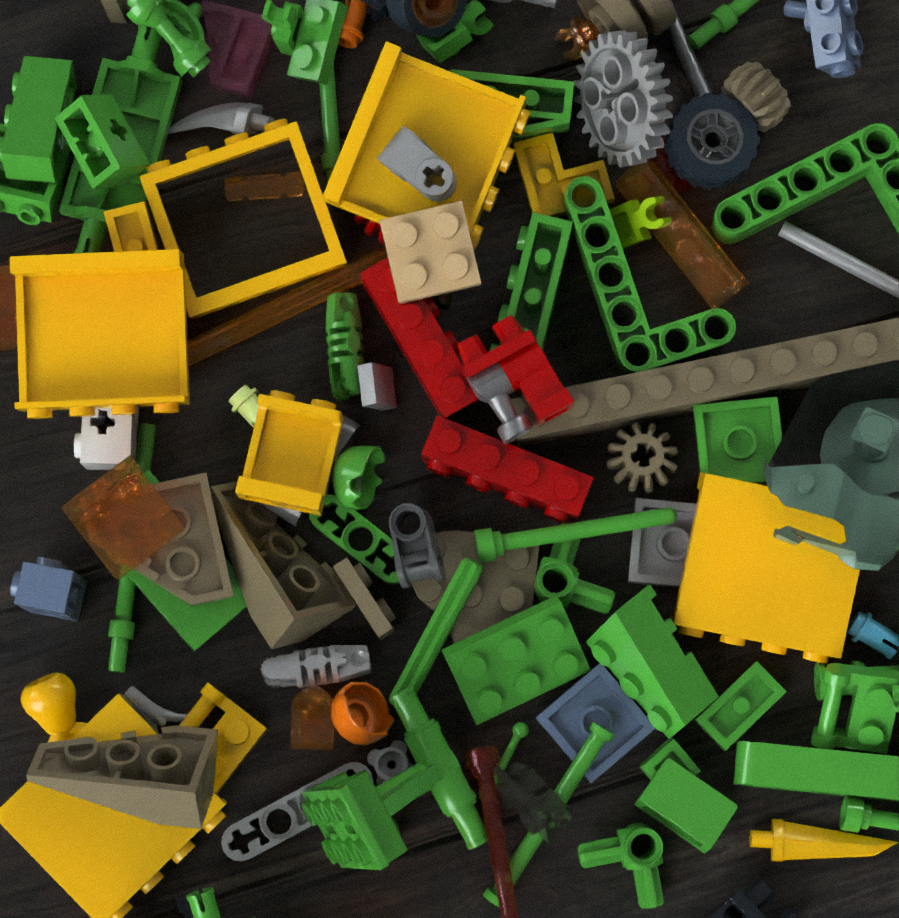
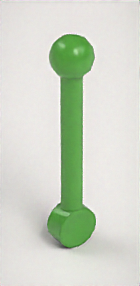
[479,722,529,803]

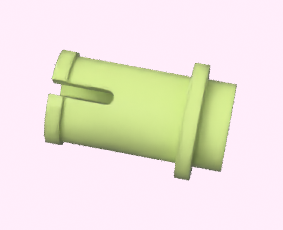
[228,384,259,428]

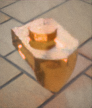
[290,685,334,750]

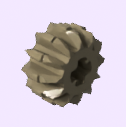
[721,61,791,133]
[607,422,678,494]

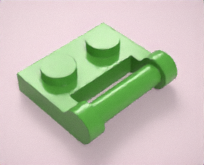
[810,663,899,754]

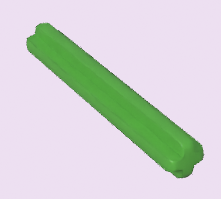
[389,557,483,705]

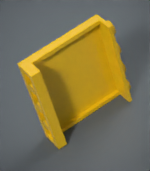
[322,41,531,251]
[10,249,190,419]
[670,472,860,664]
[0,693,227,918]

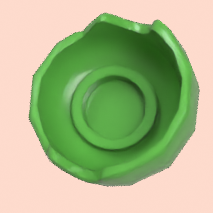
[332,446,386,510]

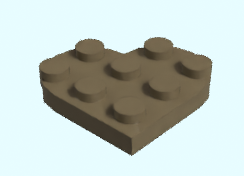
[411,530,539,644]

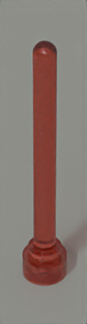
[464,746,519,918]

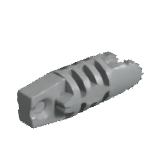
[260,645,371,688]

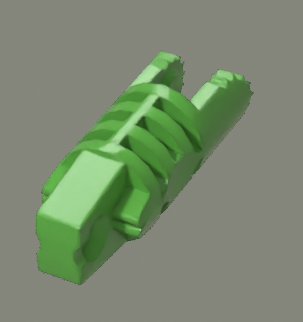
[325,292,365,401]

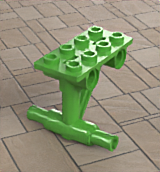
[301,685,492,870]

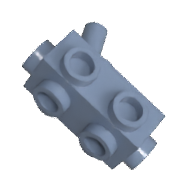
[784,0,863,78]

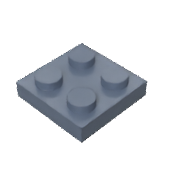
[536,663,655,783]

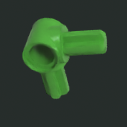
[534,523,615,614]
[577,823,664,909]

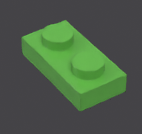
[287,0,348,85]
[695,661,787,751]

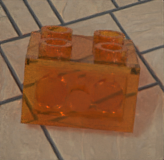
[61,455,184,579]

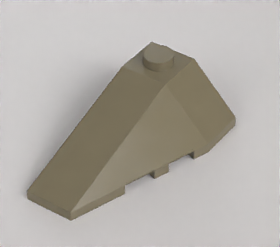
[210,482,356,649]
[26,725,219,829]

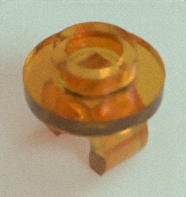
[555,16,599,60]

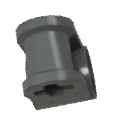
[389,503,446,589]

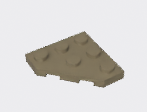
[81,473,234,606]

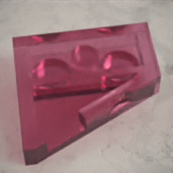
[201,0,273,98]

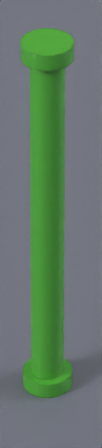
[483,721,615,909]

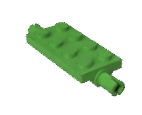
[59,24,183,254]

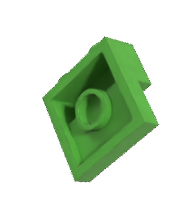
[0,123,73,225]

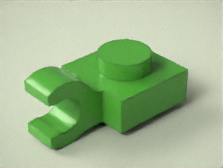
[261,0,303,56]
[416,0,494,63]

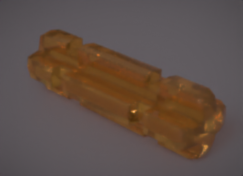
[224,172,305,201]

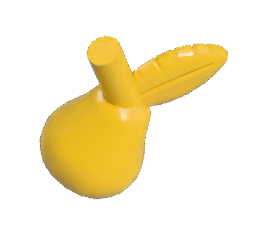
[20,672,87,743]

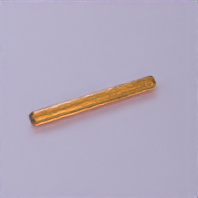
[187,246,388,367]

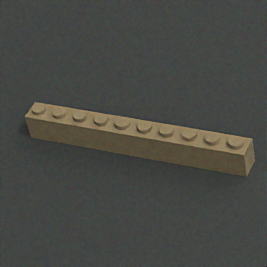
[510,318,899,448]

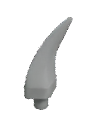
[168,102,275,136]

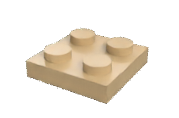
[379,201,482,304]

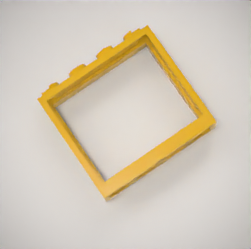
[139,118,347,320]

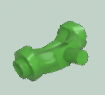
[126,0,212,78]

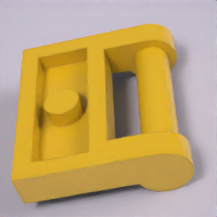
[179,682,268,794]

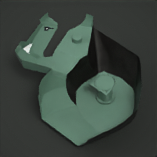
[764,362,899,571]

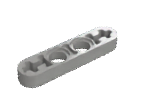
[221,762,374,861]

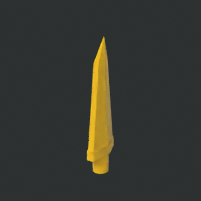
[749,819,899,862]

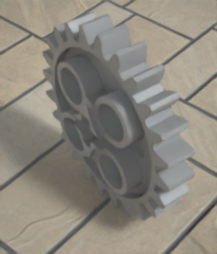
[574,30,673,167]

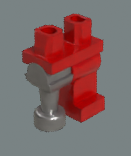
[458,315,574,444]

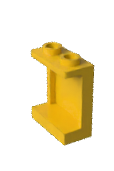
[235,390,344,516]

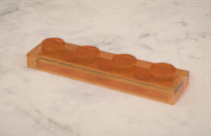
[614,158,749,309]

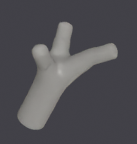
[123,686,187,734]

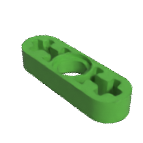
[309,494,400,585]

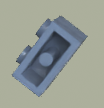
[10,557,88,622]

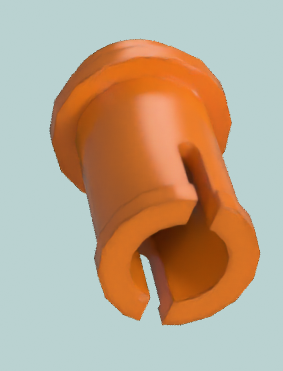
[338,0,370,49]

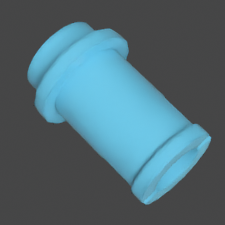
[847,611,899,659]

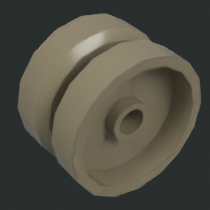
[577,0,677,45]

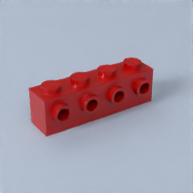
[360,257,479,419]
[421,415,594,524]

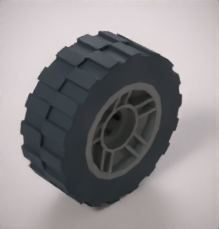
[664,93,760,190]

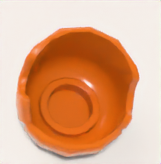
[331,682,394,745]

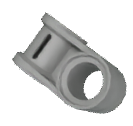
[377,125,457,202]

